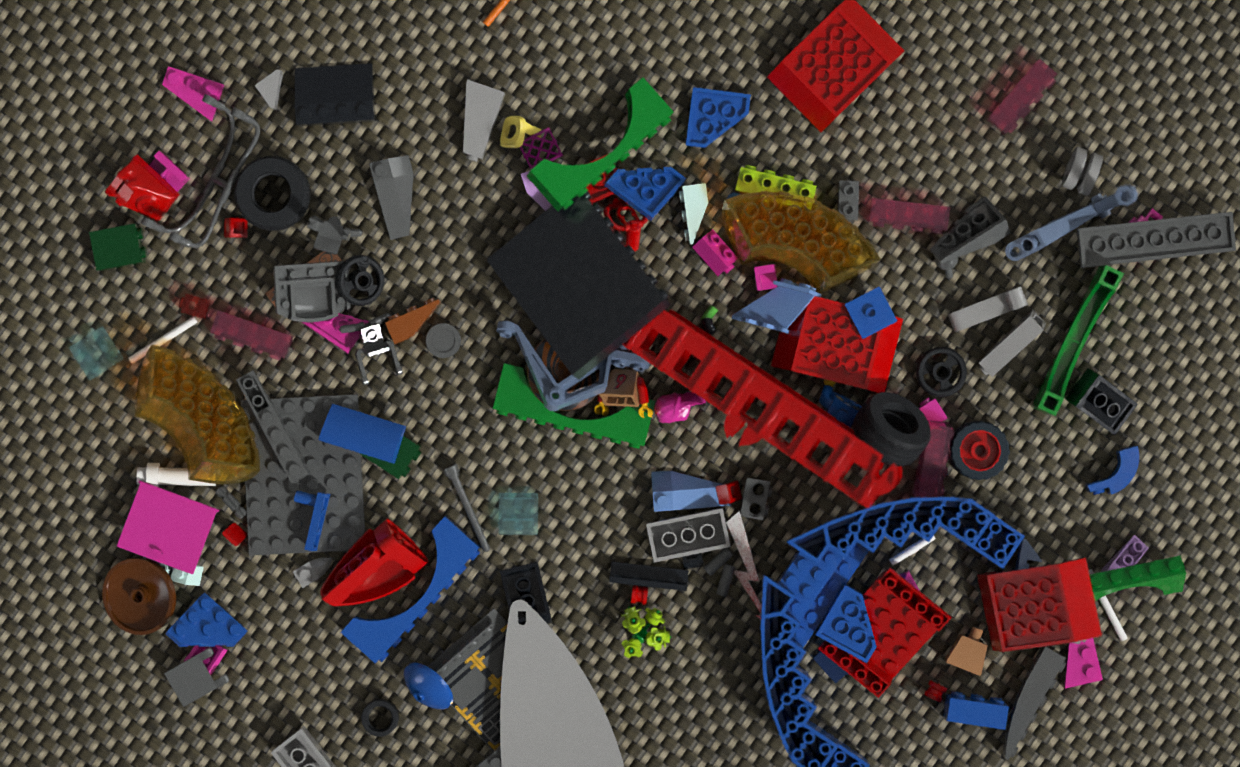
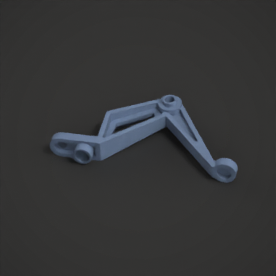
[1005,184,1138,261]
[496,321,650,411]

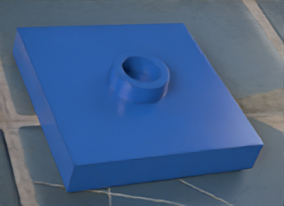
[844,286,897,339]

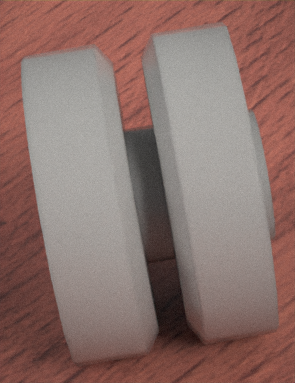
[1061,146,1103,196]

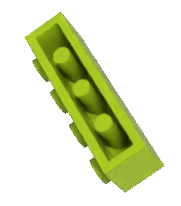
[735,165,817,210]

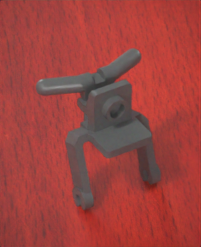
[307,215,363,255]
[339,313,403,385]

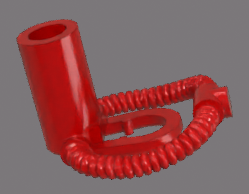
[603,198,648,251]

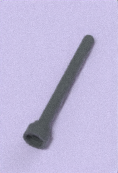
[443,464,490,552]

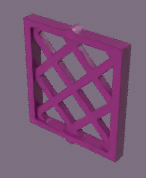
[520,127,563,169]

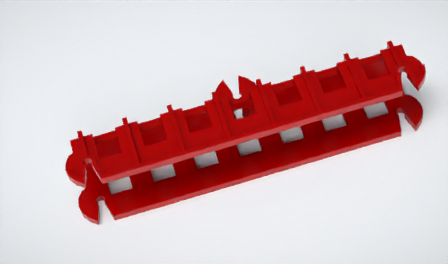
[622,309,903,509]

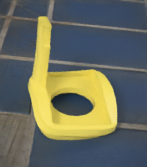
[500,116,541,148]

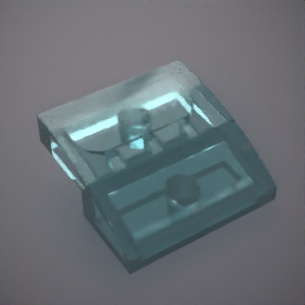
[69,326,124,381]
[499,493,538,535]

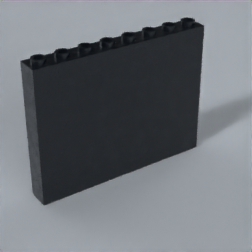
[487,191,671,380]

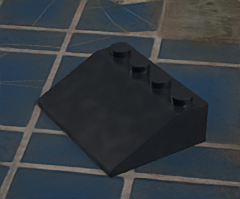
[295,63,376,127]

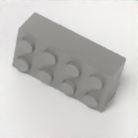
[646,508,731,562]
[271,726,336,767]

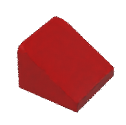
[224,218,248,238]
[716,480,742,505]
[222,523,248,546]

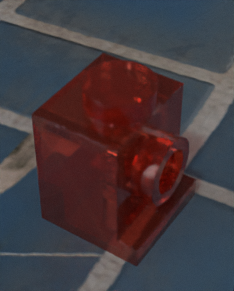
[179,294,211,319]

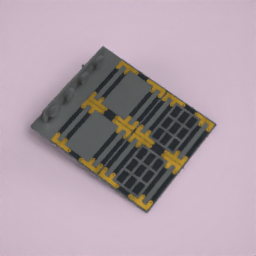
[427,608,508,751]

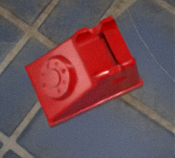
[105,154,180,222]

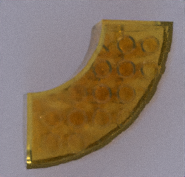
[722,191,881,294]
[135,345,260,484]

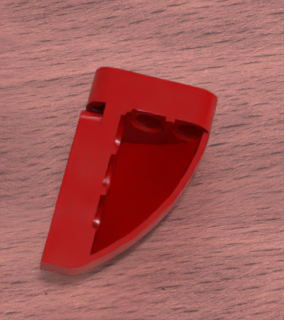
[320,519,428,606]

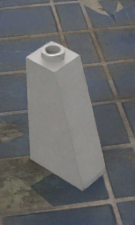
[463,80,505,162]
[979,309,1046,377]

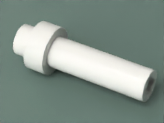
[137,463,217,487]

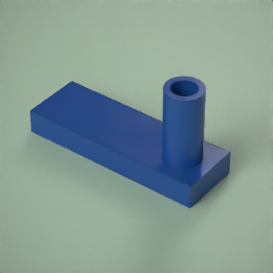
[294,491,330,551]

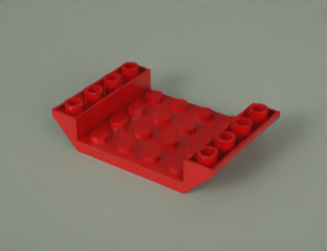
[767,0,904,133]
[771,296,903,393]
[977,558,1102,652]
[818,568,952,698]

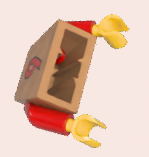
[594,367,653,418]

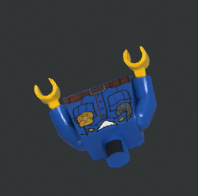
[819,379,871,427]

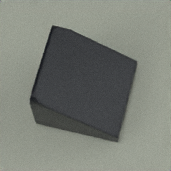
[682,553,704,569]

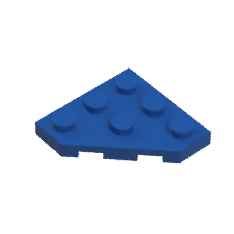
[686,87,751,148]
[605,167,687,221]
[815,584,877,663]
[165,592,248,647]

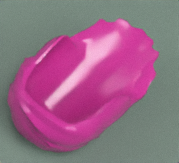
[654,392,706,424]

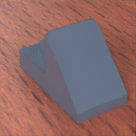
[1015,539,1042,570]

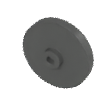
[426,323,461,358]

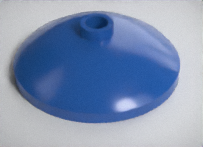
[404,663,453,709]

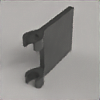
[164,647,229,707]

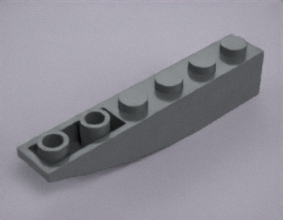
[236,370,311,483]
[1002,646,1066,760]

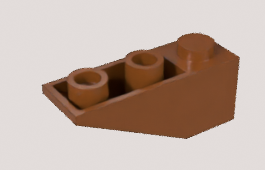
[385,298,441,344]

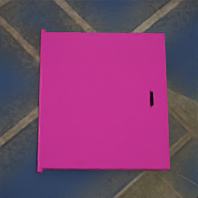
[117,480,219,575]

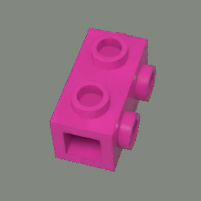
[692,229,738,276]

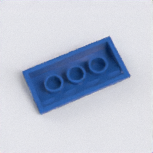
[318,404,406,464]

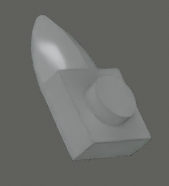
[293,558,332,588]

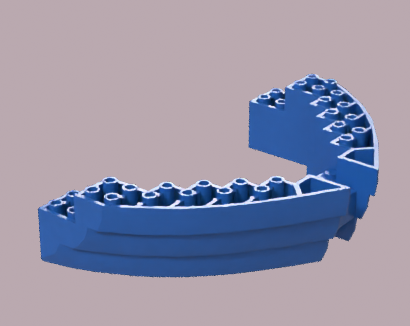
[761,497,1025,767]

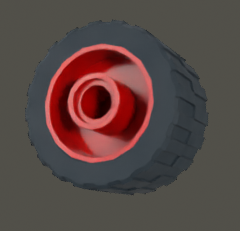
[947,421,1010,480]

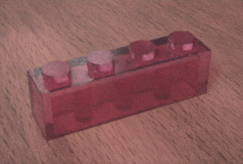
[986,59,1057,135]
[868,198,950,234]
[210,310,294,361]
[913,420,954,498]

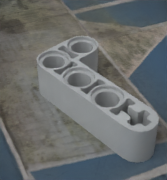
[948,286,1028,332]

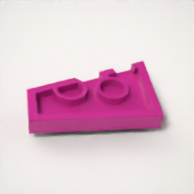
[162,66,224,122]
[301,313,369,354]
[1064,638,1103,689]

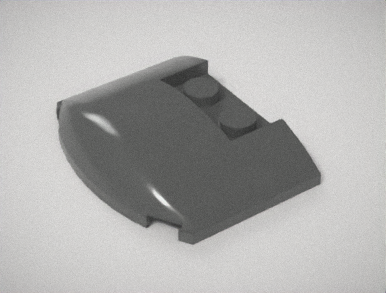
[273,261,351,322]

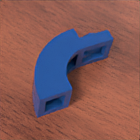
[1085,445,1139,495]

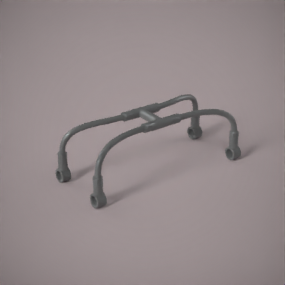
[141,94,260,248]

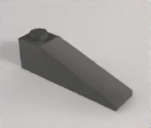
[369,155,414,240]
[930,196,1010,263]

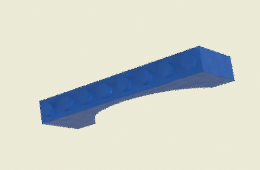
[340,516,481,664]

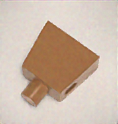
[944,627,987,676]

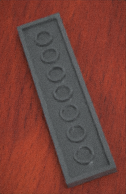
[1077,212,1236,268]

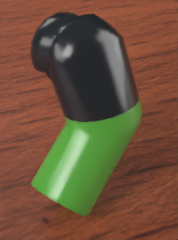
[700,305,718,335]

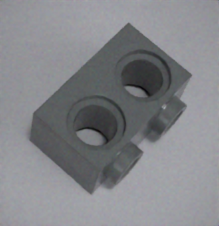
[837,181,859,222]
[740,477,773,520]

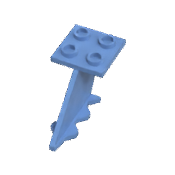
[731,278,822,334]

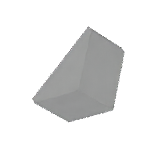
[255,69,283,110]

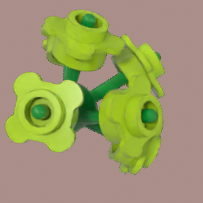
[621,606,671,658]

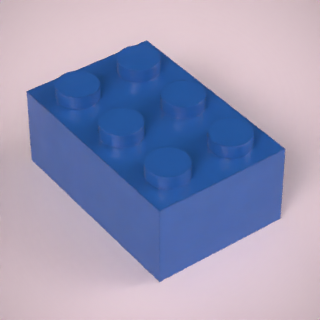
[943,691,1009,730]

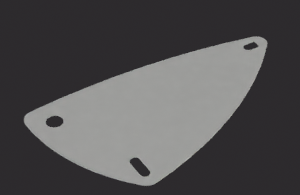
[500,600,624,767]

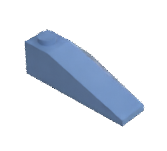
[651,471,731,512]

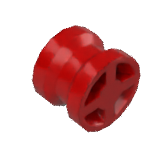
[631,585,648,605]
[924,680,948,703]

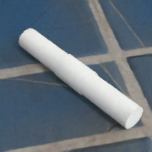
[889,536,936,566]

